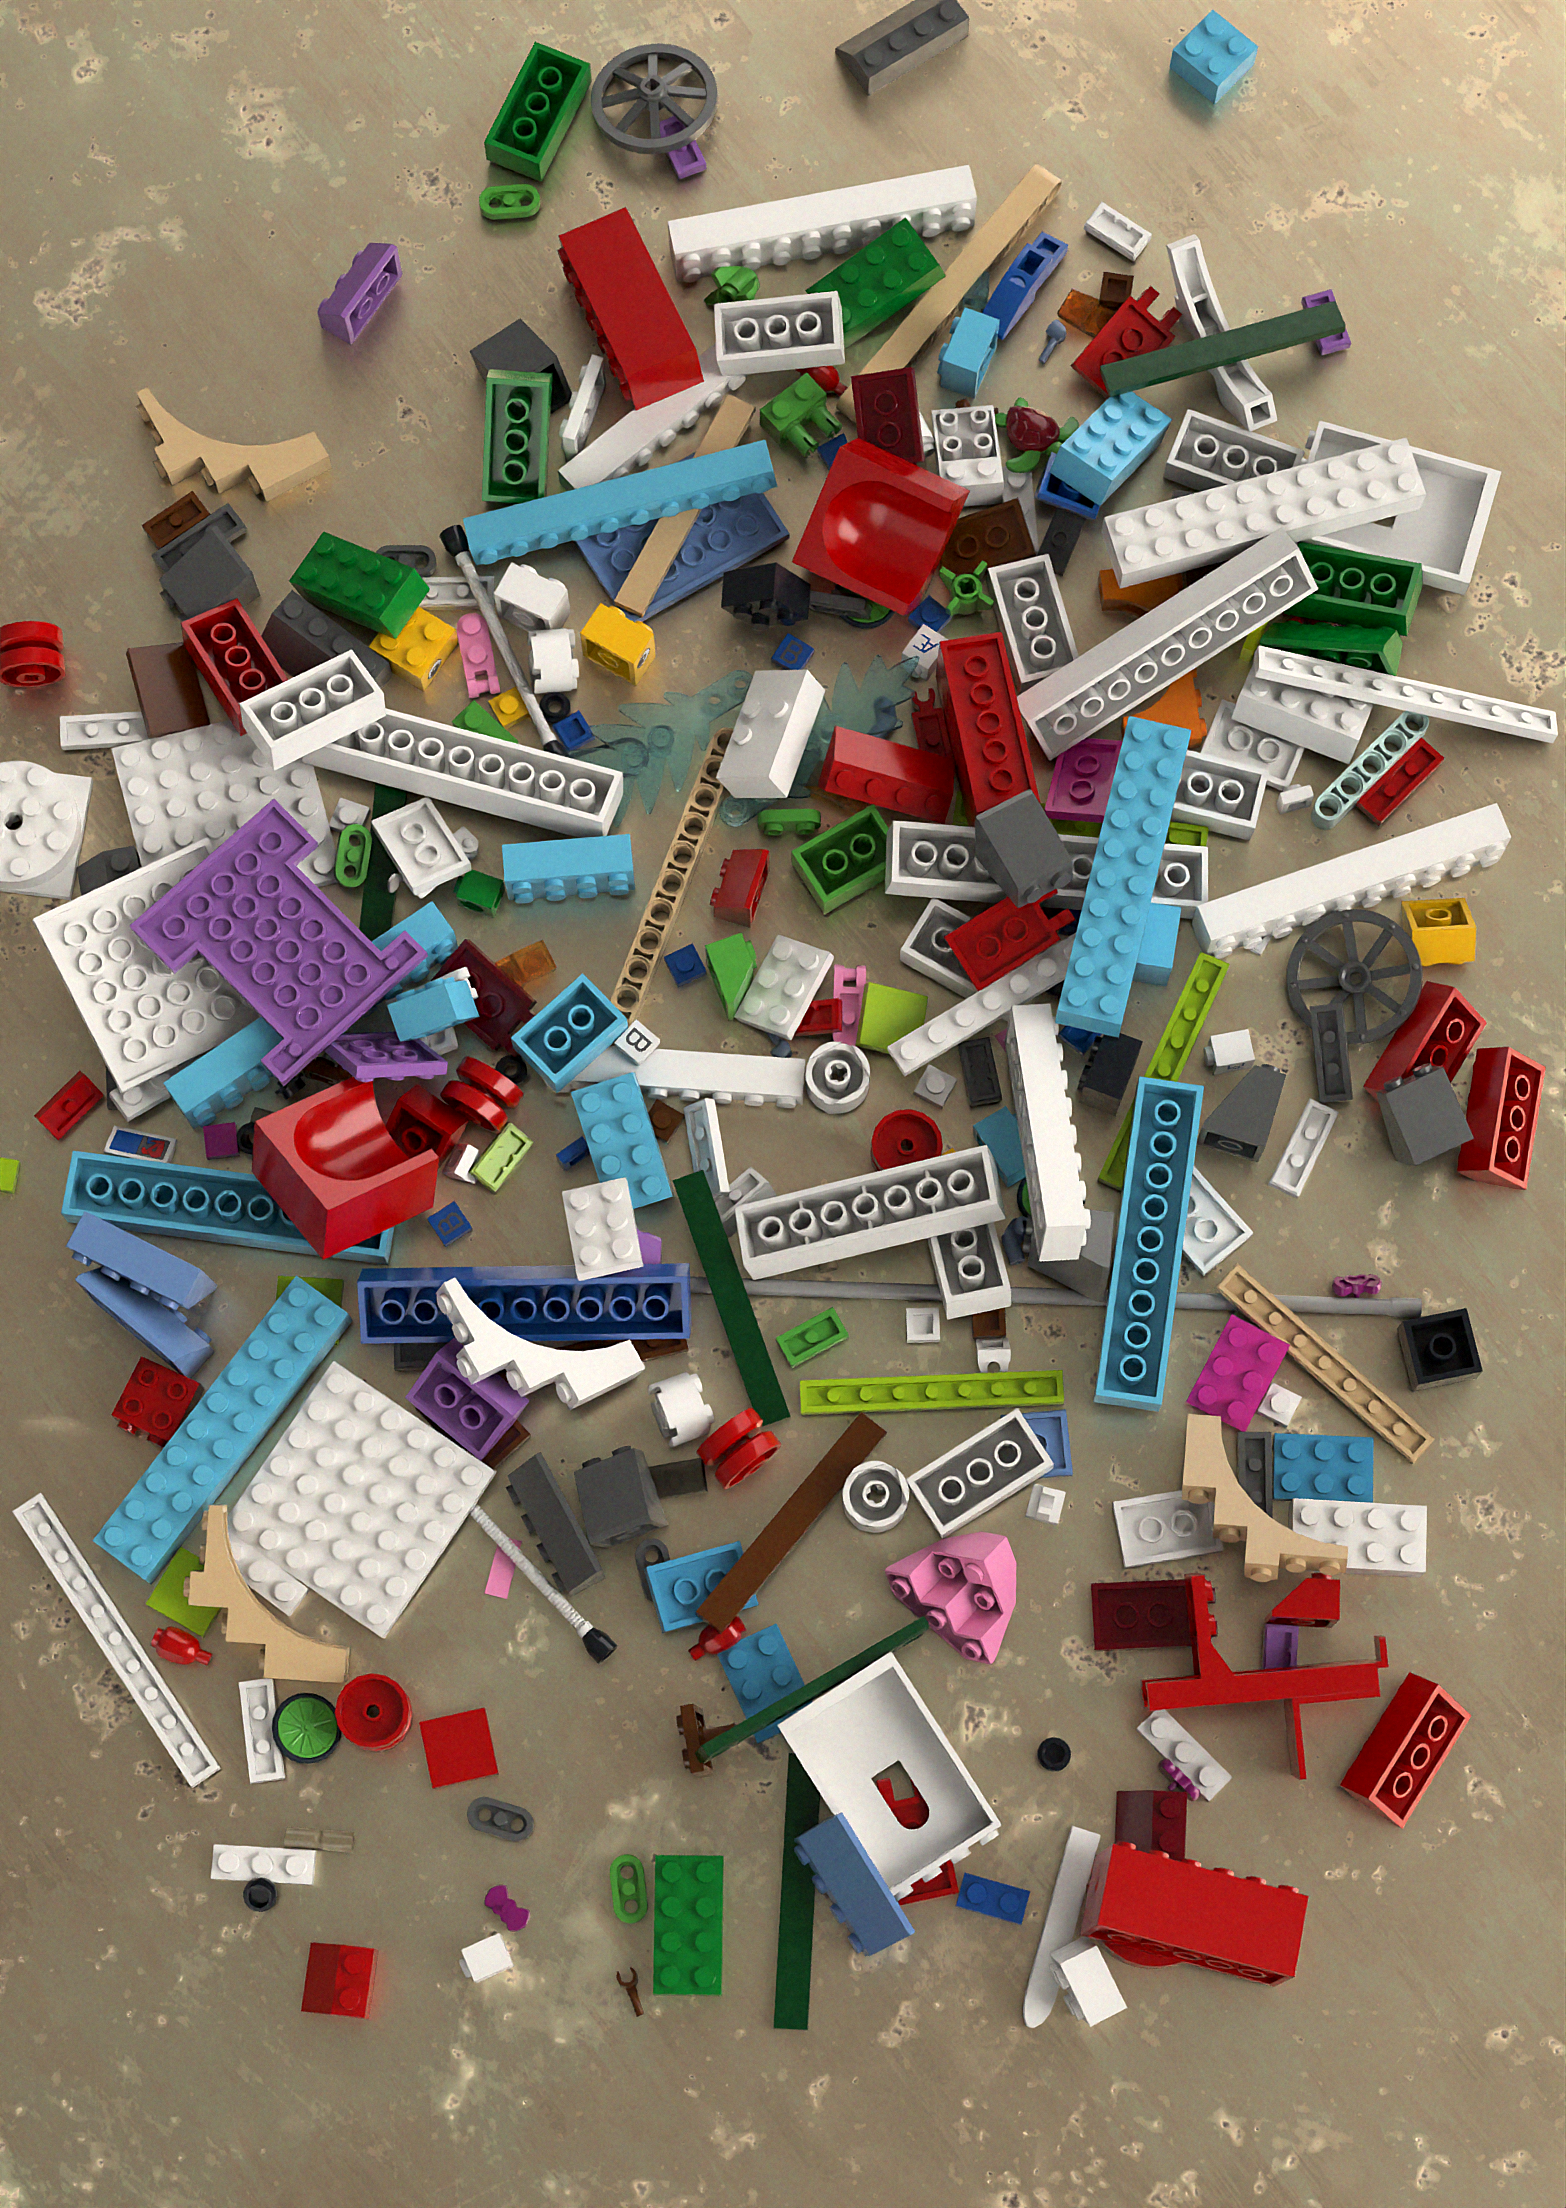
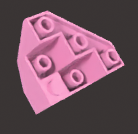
[884,1532,1017,1664]

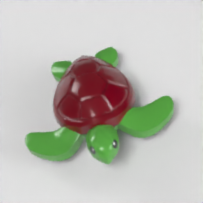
[995,397,1079,473]

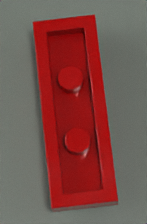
[1356,737,1445,826]

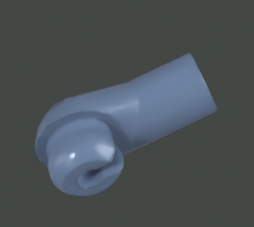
[1001,1216,1027,1266]

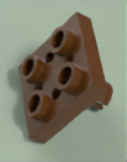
[676,1704,739,1778]

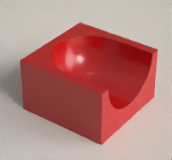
[792,438,970,616]
[252,1077,439,1260]

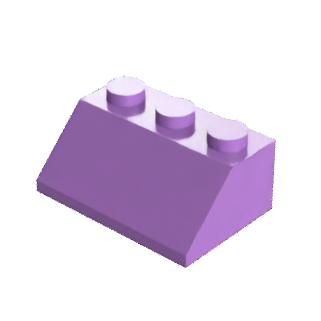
[318,243,403,345]
[405,1338,529,1461]

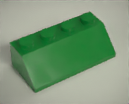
[1260,620,1403,676]

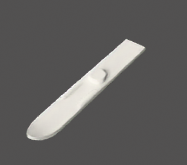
[1023,1826,1101,2028]

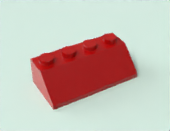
[817,725,955,824]
[1363,981,1487,1103]
[1457,1047,1546,1190]
[1340,1672,1471,1829]

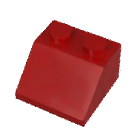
[710,849,770,928]
[385,1084,469,1169]
[1265,1573,1340,1628]
[301,1942,378,2020]

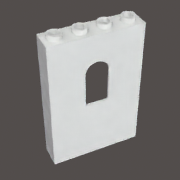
[1294,421,1501,596]
[777,1652,1002,1901]

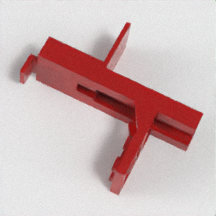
[1140,1573,1389,1780]

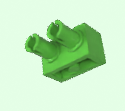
[760,372,843,457]

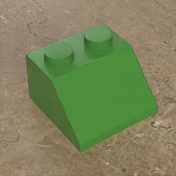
[705,933,757,1021]

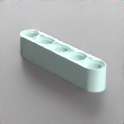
[1311,711,1429,830]

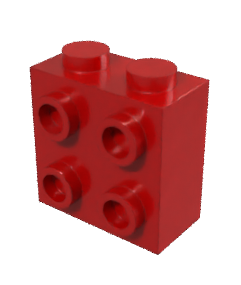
[111,1356,204,1448]

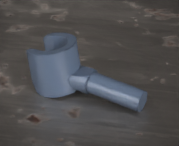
[1038,319,1067,364]
[764,1031,792,1058]

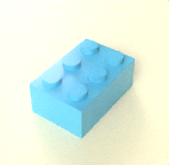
[511,973,628,1093]

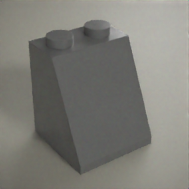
[470,318,572,414]
[159,526,260,622]
[975,789,1073,908]
[1376,1063,1474,1166]
[1197,1064,1286,1162]
[1022,1209,1114,1302]
[574,1445,668,1548]

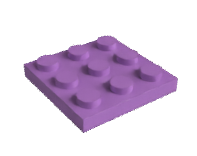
[324,1031,448,1082]

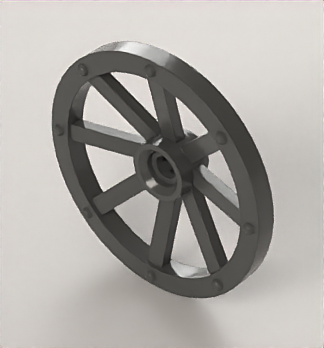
[591,43,718,154]
[1287,909,1423,1045]

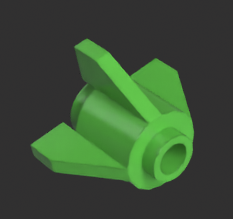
[704,266,760,305]
[939,560,994,616]

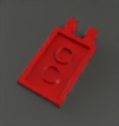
[1070,286,1182,399]
[944,889,1076,992]
[876,1776,959,1906]

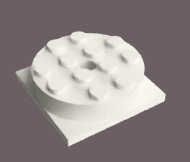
[0,761,93,900]

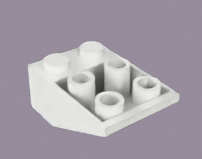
[932,405,1004,507]

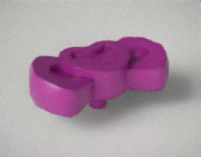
[1332,1274,1382,1298]
[1158,1758,1200,1802]
[484,1885,530,1932]

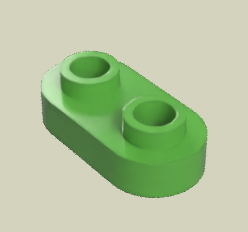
[479,184,540,220]
[757,809,821,836]
[333,824,372,888]
[610,1854,648,1924]

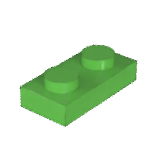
[452,700,519,744]
[776,1307,849,1369]

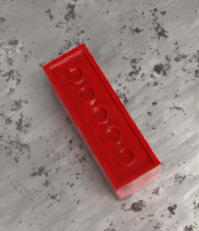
[557,207,704,411]
[936,632,1040,827]
[1080,1841,1309,1987]

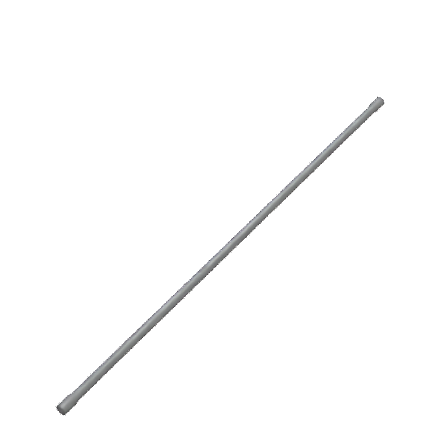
[690,1277,1422,1318]

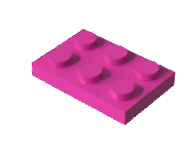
[1044,738,1123,823]
[1186,1314,1290,1432]

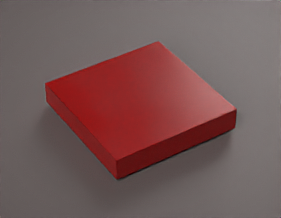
[419,1707,499,1789]

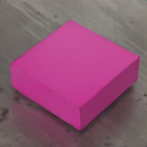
[203,1122,240,1160]

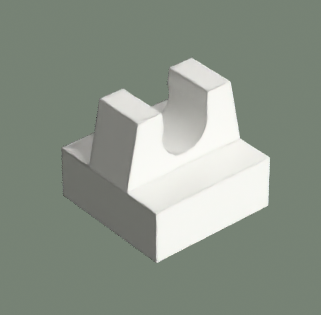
[441,1144,481,1184]
[976,1338,1011,1373]
[1025,1484,1066,1526]

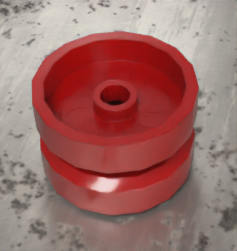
[0,621,66,688]
[440,1056,524,1134]
[870,1109,943,1172]
[696,1408,781,1489]
[335,1673,414,1752]

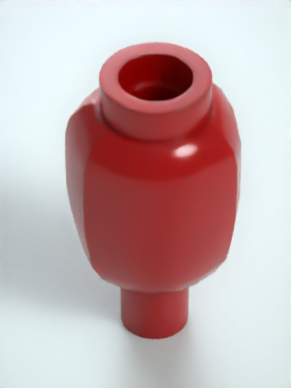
[795,365,848,397]
[688,1615,747,1661]
[150,1626,213,1666]

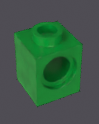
[453,869,505,918]

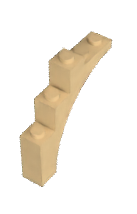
[136,387,332,502]
[1182,1414,1348,1582]
[183,1504,350,1683]

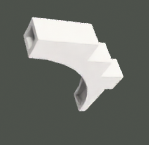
[1166,234,1278,432]
[436,1278,645,1410]

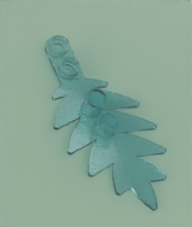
[719,655,919,827]
[567,670,753,827]

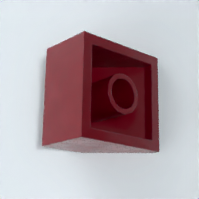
[1114,1790,1187,1862]

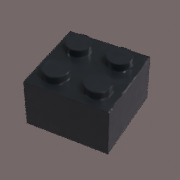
[721,562,811,631]
[1076,1033,1143,1116]
[1397,1308,1483,1392]

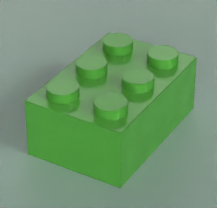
[791,804,889,915]

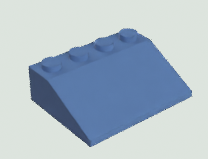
[66,1211,217,1310]
[75,1267,215,1379]
[794,1812,915,1956]

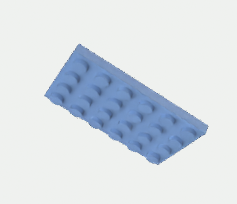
[573,452,790,623]

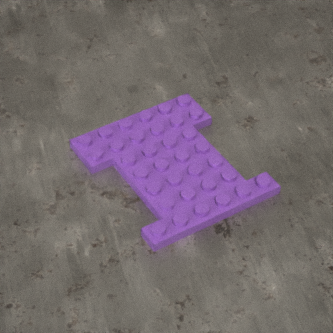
[130,799,428,1086]

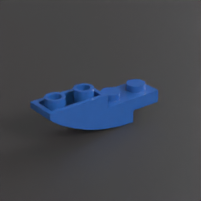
[982,231,1068,340]

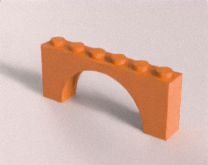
[1097,569,1207,750]

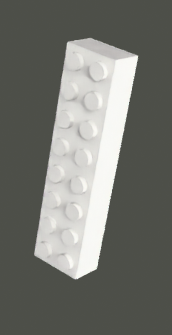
[1005,1004,1091,1261]
[735,1145,1006,1280]

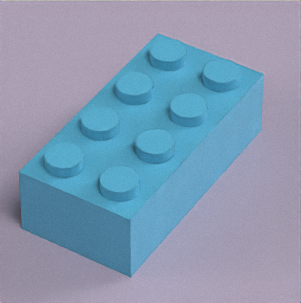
[1049,391,1172,506]
[502,834,635,904]
[571,1072,674,1209]

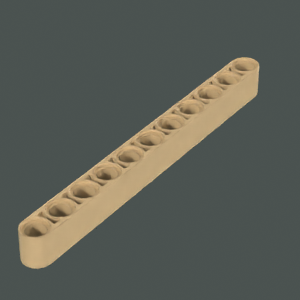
[836,164,1062,423]
[610,727,734,1046]

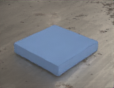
[1000,1409,1073,1479]

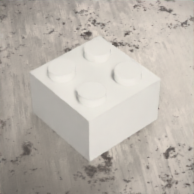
[494,562,571,631]
[1049,1936,1127,2027]

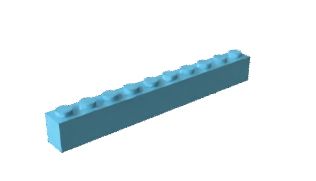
[463,440,777,566]

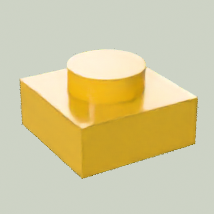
[488,686,531,730]

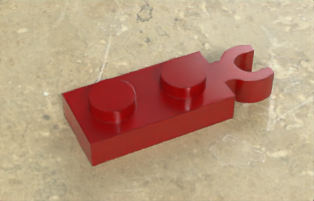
[911,688,953,759]

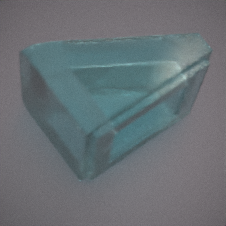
[963,271,990,313]

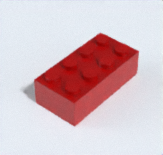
[181,598,289,736]

